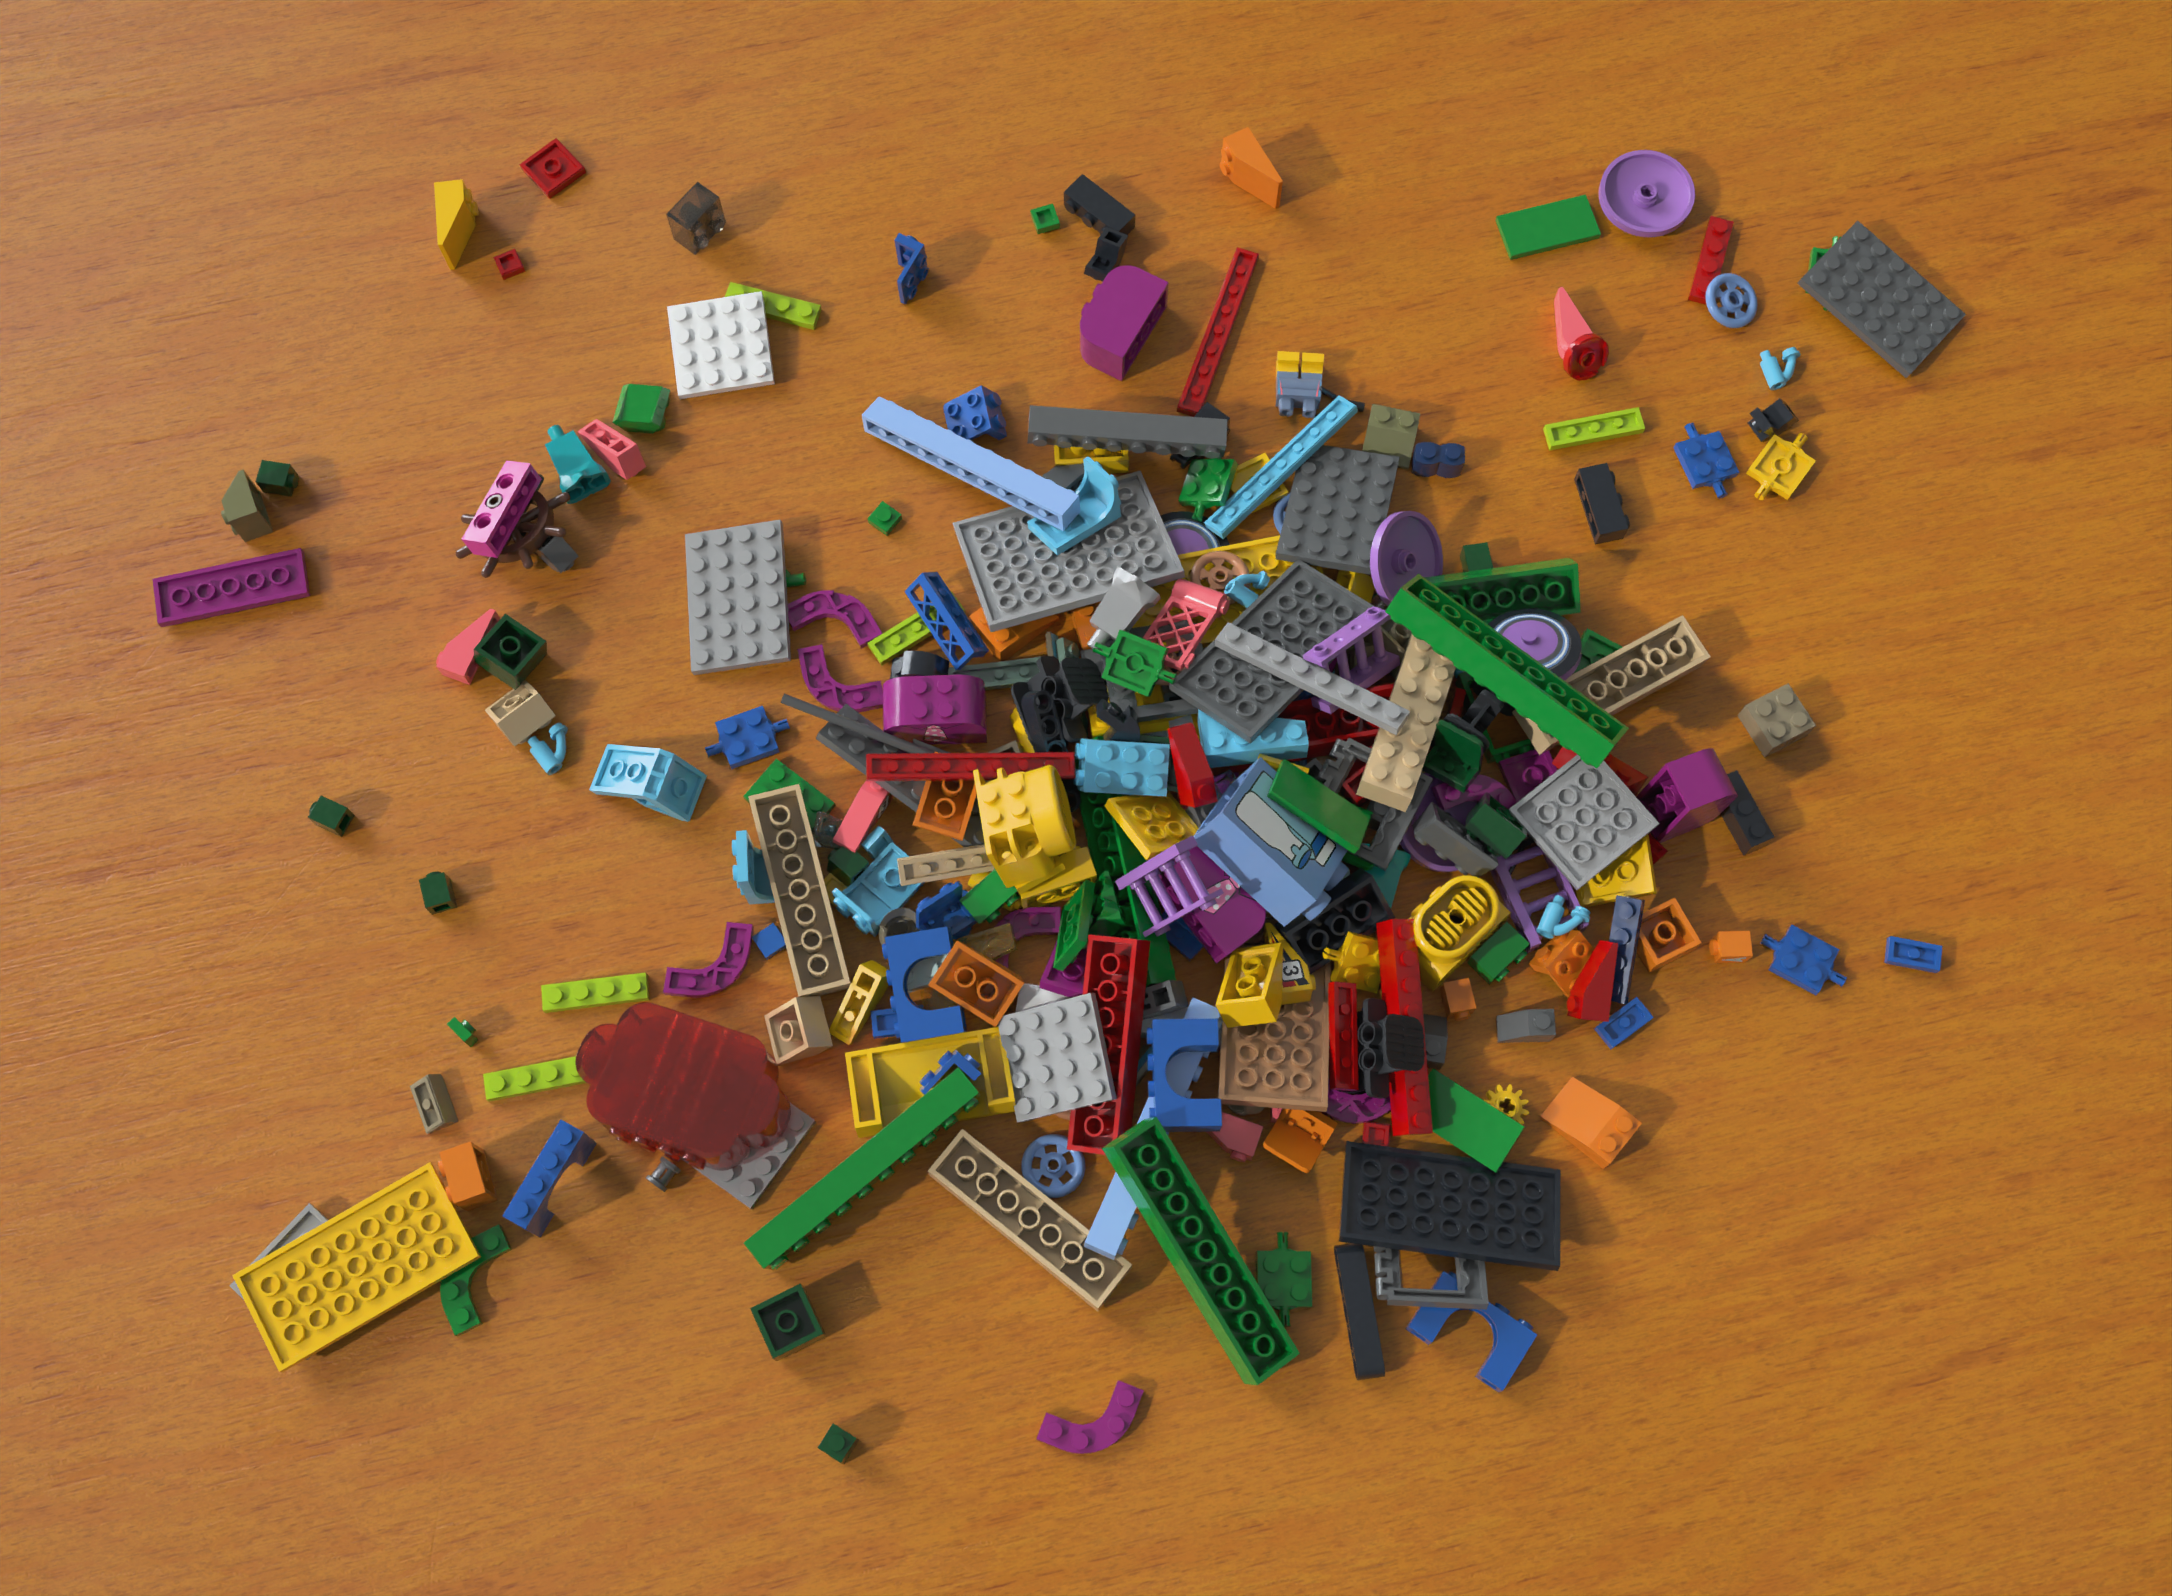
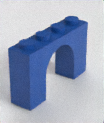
[882,927,967,1043]
[1146,1019,1222,1132]
[502,1120,597,1238]
[1406,1271,1537,1393]

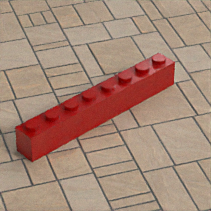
[1376,919,1433,1136]

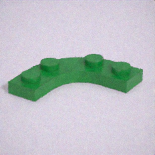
[440,1224,512,1337]

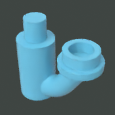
[1760,347,1801,390]
[1224,571,1270,608]
[527,723,568,775]
[1536,895,1590,939]

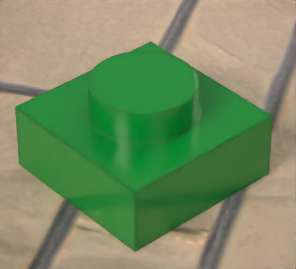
[1030,204,1060,234]
[867,501,902,536]
[447,1017,478,1047]

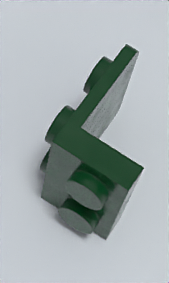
[1422,720,1484,793]

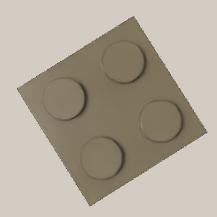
[1737,684,1816,758]

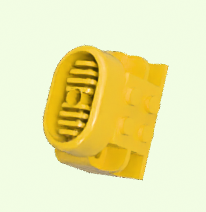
[973,765,1076,888]
[1409,875,1511,992]

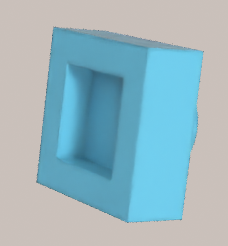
[861,826,894,860]

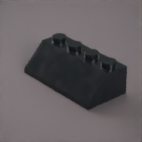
[1274,868,1396,974]

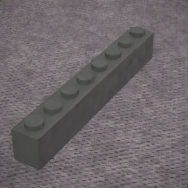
[1027,405,1227,459]

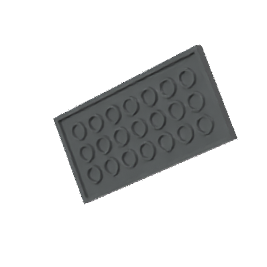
[1169,560,1375,744]

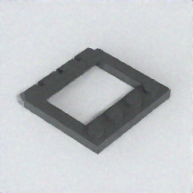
[1101,620,1203,722]
[1317,738,1433,871]
[1374,1246,1489,1310]

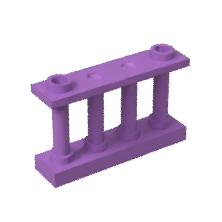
[1303,606,1400,714]
[1115,836,1224,937]
[1490,845,1589,953]

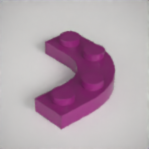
[788,590,882,649]
[798,644,883,712]
[1431,775,1517,810]
[982,907,1060,968]
[663,922,754,998]
[1322,1078,1391,1124]
[1036,1380,1144,1454]

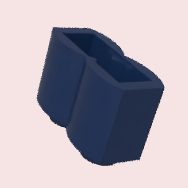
[1412,442,1465,478]

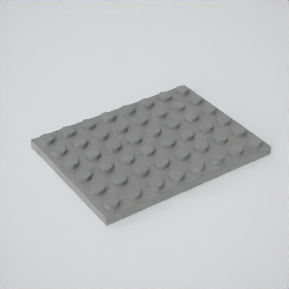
[953,471,1185,632]

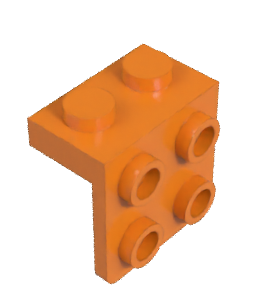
[1529,930,1594,998]
[1263,1109,1338,1173]

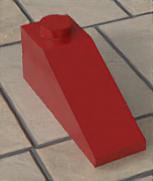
[1167,723,1218,808]
[1567,940,1618,1022]

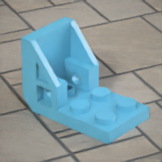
[589,744,707,822]

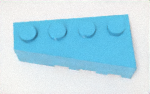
[1198,709,1309,768]

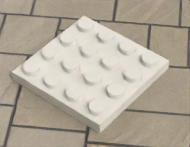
[667,291,775,399]

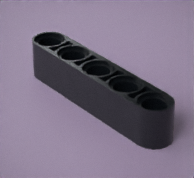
[1021,690,1081,812]
[1334,1243,1385,1381]

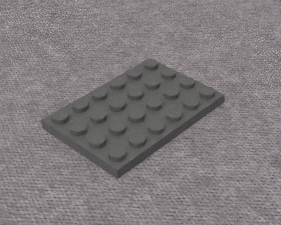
[1797,220,1966,378]
[1276,445,1399,575]

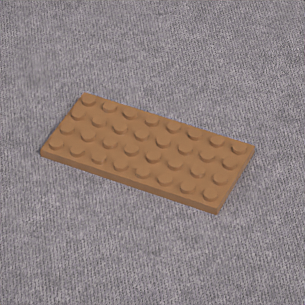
[1218,912,1331,1112]

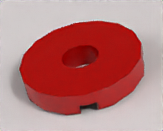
[1563,333,1609,381]

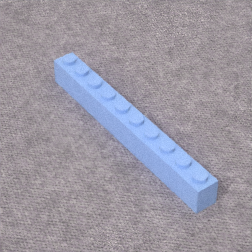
[862,396,1080,531]
[1084,998,1223,1260]

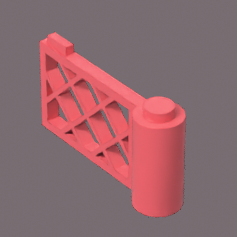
[1143,578,1230,671]

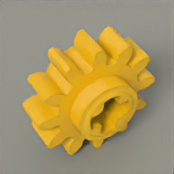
[1484,1084,1529,1125]

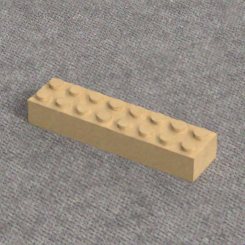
[1512,615,1710,755]
[1356,634,1456,812]
[748,784,850,997]
[928,1129,1132,1311]

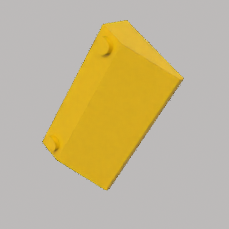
[845,1027,1016,1138]

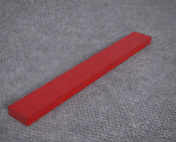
[1177,247,1259,417]
[866,752,1076,781]

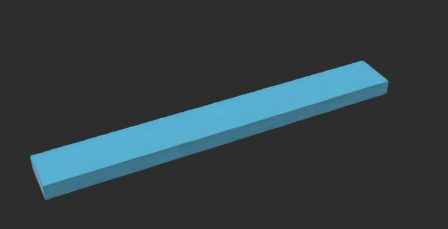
[1204,395,1358,539]

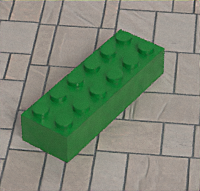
[1424,558,1581,624]

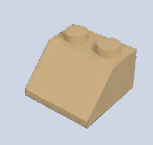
[485,680,556,746]
[764,996,833,1065]

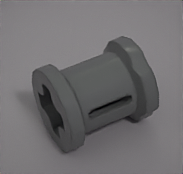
[646,1156,681,1192]

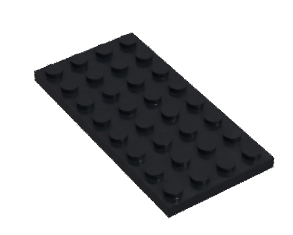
[1339,1141,1561,1271]

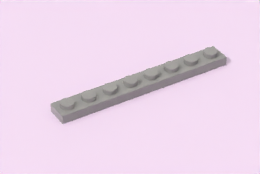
[1215,622,1410,735]

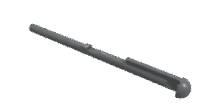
[781,693,949,753]

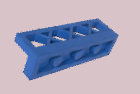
[904,572,989,670]

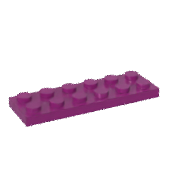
[152,548,310,627]

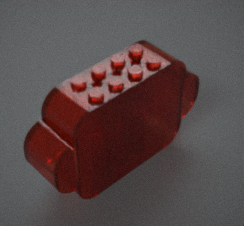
[575,1002,791,1171]

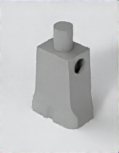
[1087,567,1161,650]

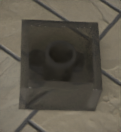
[666,182,726,255]

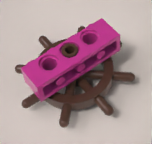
[456,460,570,578]

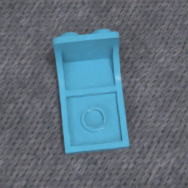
[1027,457,1121,556]
[1073,738,1170,797]
[732,830,775,905]
[832,842,925,937]

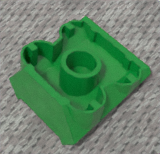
[612,384,670,434]
[1088,871,1127,937]

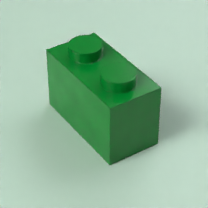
[959,869,1020,924]
[1467,922,1530,985]

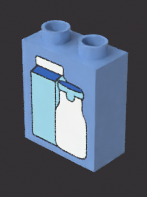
[1194,757,1349,927]

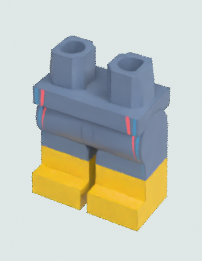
[1276,351,1324,418]

